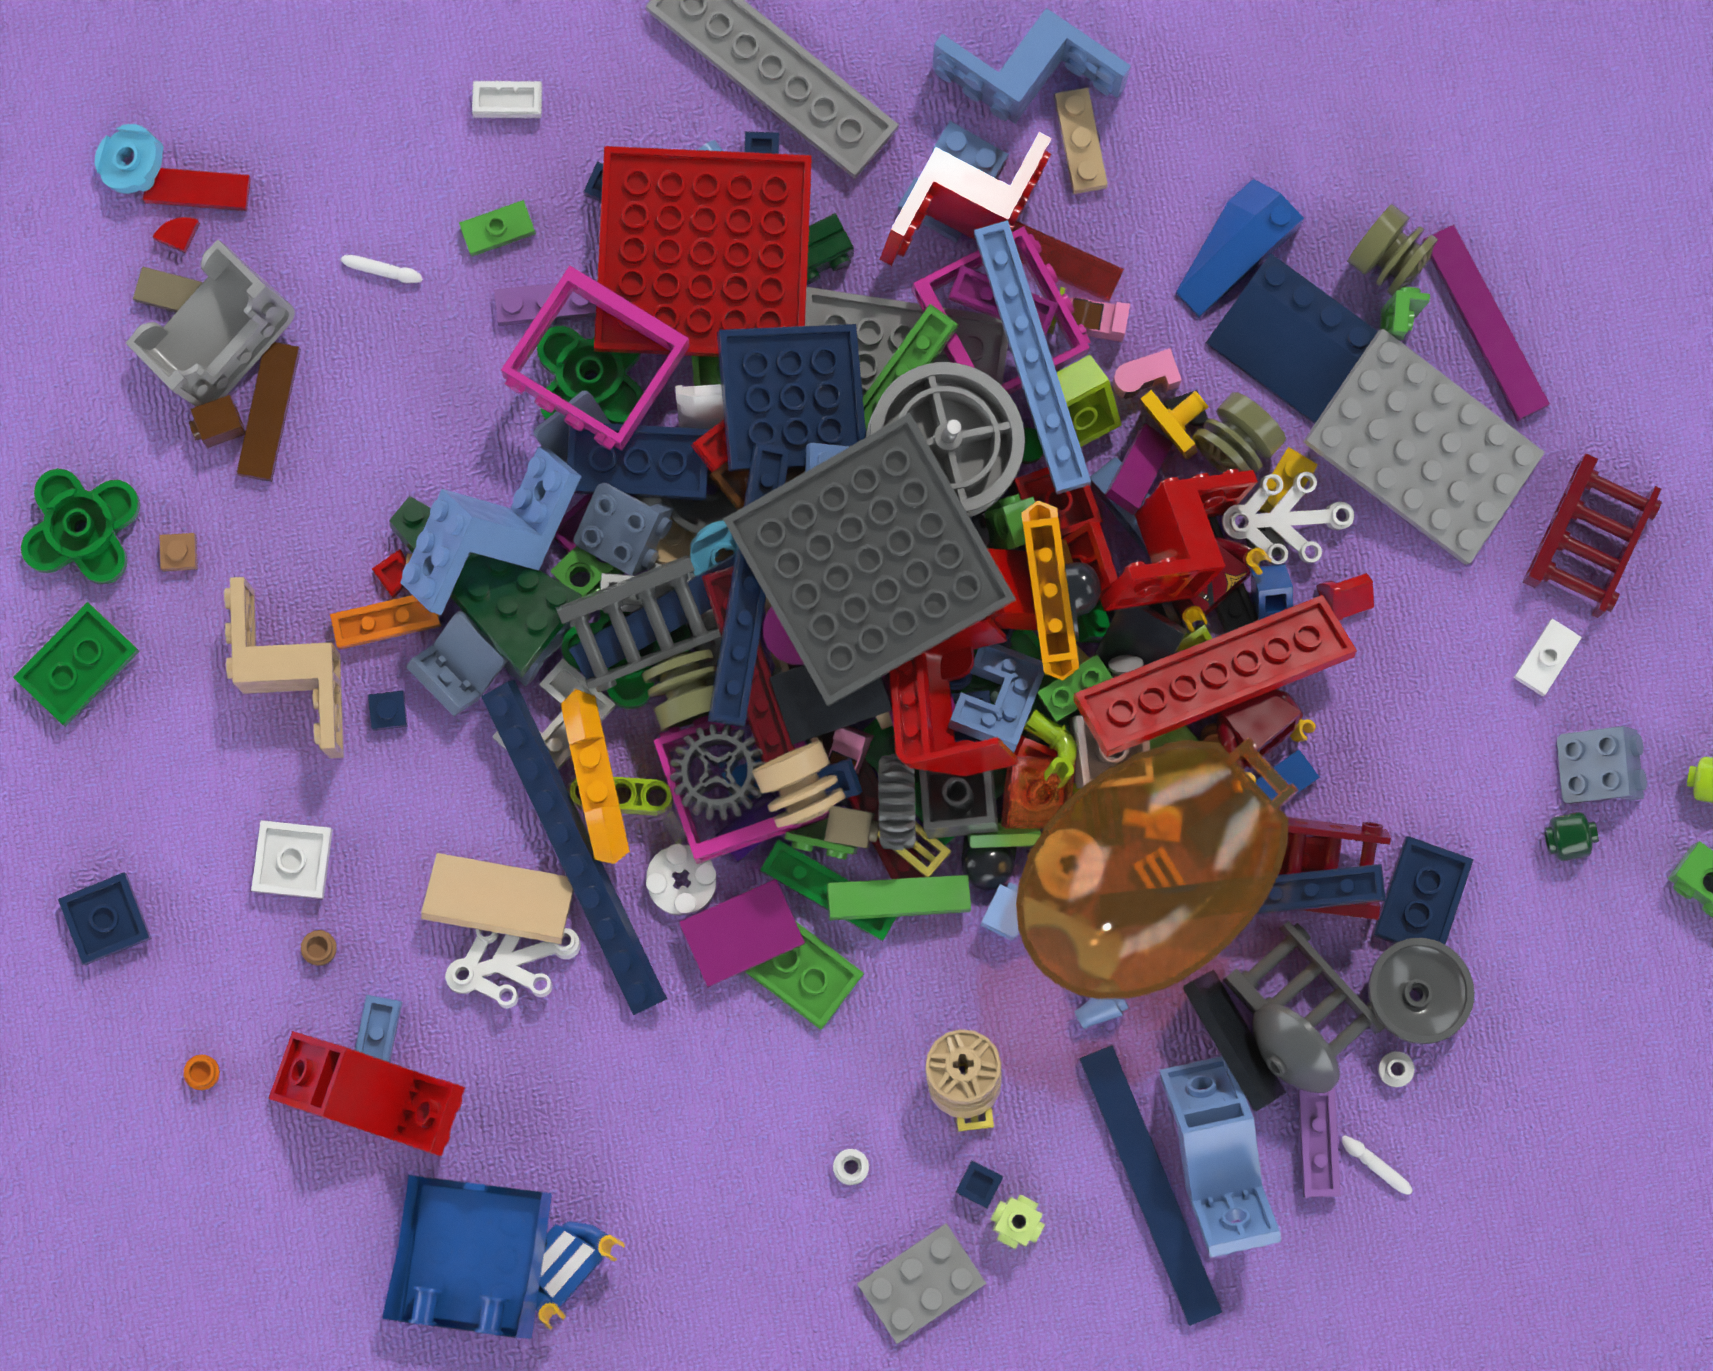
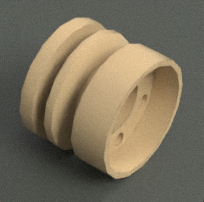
[752,741,845,828]
[925,1029,1002,1118]

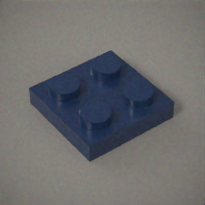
[58,872,152,966]

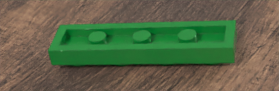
[760,840,897,942]

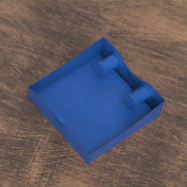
[382,1175,552,1339]

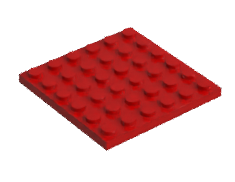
[594,146,812,357]

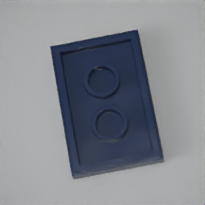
[1372,836,1474,945]

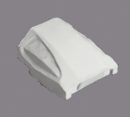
[675,384,724,429]

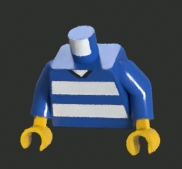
[536,1221,625,1330]

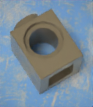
[824,806,879,848]

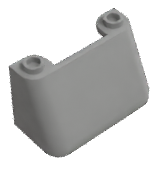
[126,239,295,407]

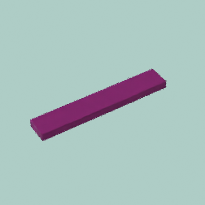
[1422,224,1550,422]

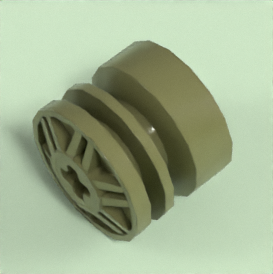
[1347,204,1439,296]
[1192,392,1286,473]
[642,649,717,731]

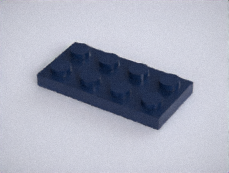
[567,423,710,501]

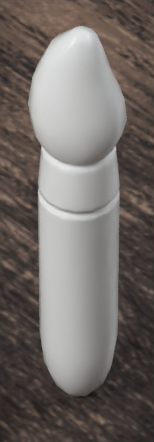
[341,255,423,283]
[1342,1135,1413,1195]

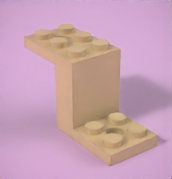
[224,577,344,759]

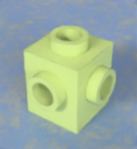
[990,1195,1045,1249]

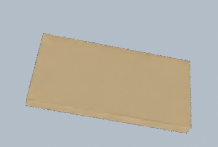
[421,853,574,944]

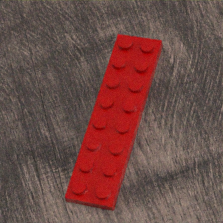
[1073,595,1357,757]

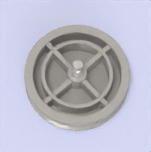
[866,362,1025,518]

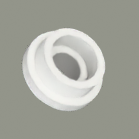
[1378,1051,1414,1087]
[833,1149,869,1185]

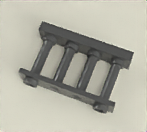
[556,555,721,692]
[1222,921,1385,1057]

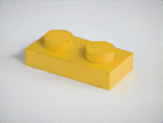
[1258,447,1318,513]

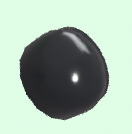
[1065,562,1101,641]
[961,813,1017,890]

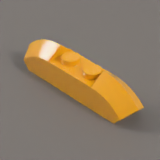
[1021,501,1079,680]
[561,689,630,864]

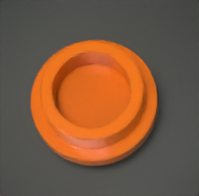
[183,1054,220,1090]

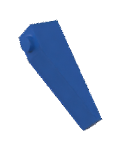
[1176,179,1304,318]

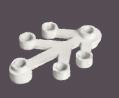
[1222,472,1354,565]
[446,928,581,1008]

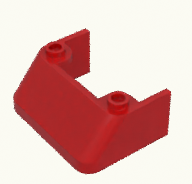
[889,616,1018,776]

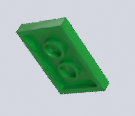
[13,602,140,727]

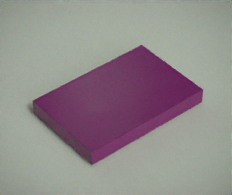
[679,879,805,988]

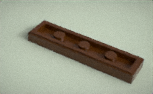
[237,342,301,482]

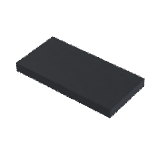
[1182,969,1286,1111]

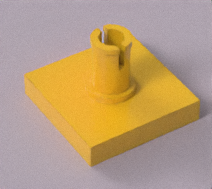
[1140,390,1209,460]

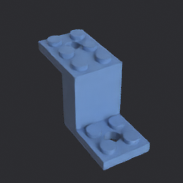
[932,8,1131,124]
[400,446,581,615]
[1159,1056,1281,1258]

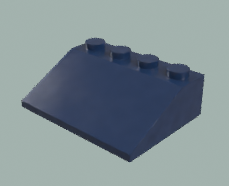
[1205,253,1378,424]

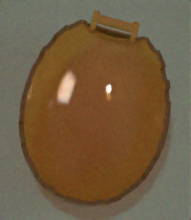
[1016,737,1299,1000]

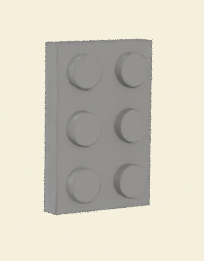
[857,1223,986,1344]

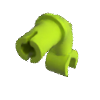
[1024,709,1077,788]

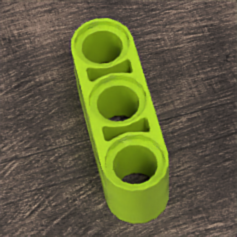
[570,777,673,816]

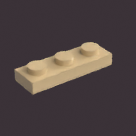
[1054,88,1108,194]

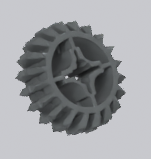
[670,724,765,820]
[879,754,916,850]

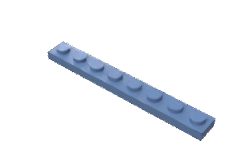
[974,220,1091,494]

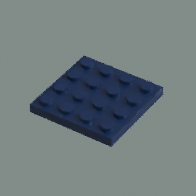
[717,324,866,471]

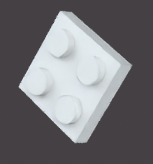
[251,820,333,899]

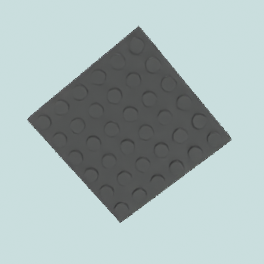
[723,413,1016,706]

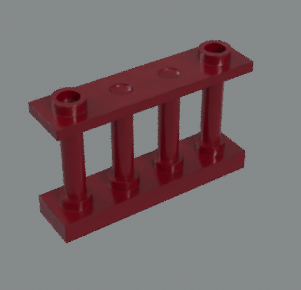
[1522,453,1662,618]
[1246,809,1391,920]

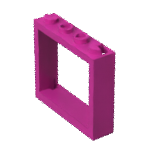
[912,227,1090,395]
[501,265,690,451]
[653,715,829,864]

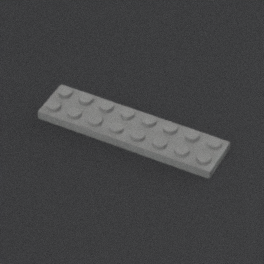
[646,0,899,179]

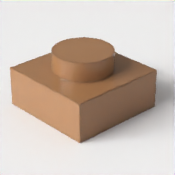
[159,533,198,572]

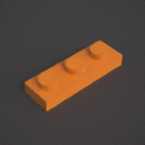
[330,595,441,650]

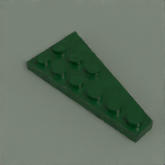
[389,496,582,678]

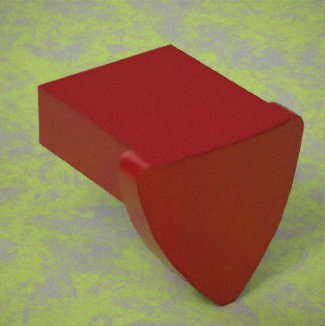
[1316,573,1374,621]

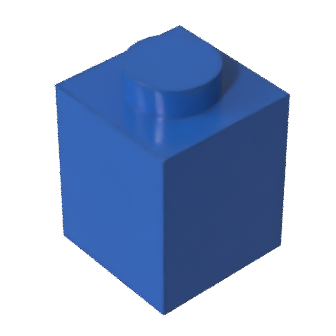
[1251,564,1293,620]

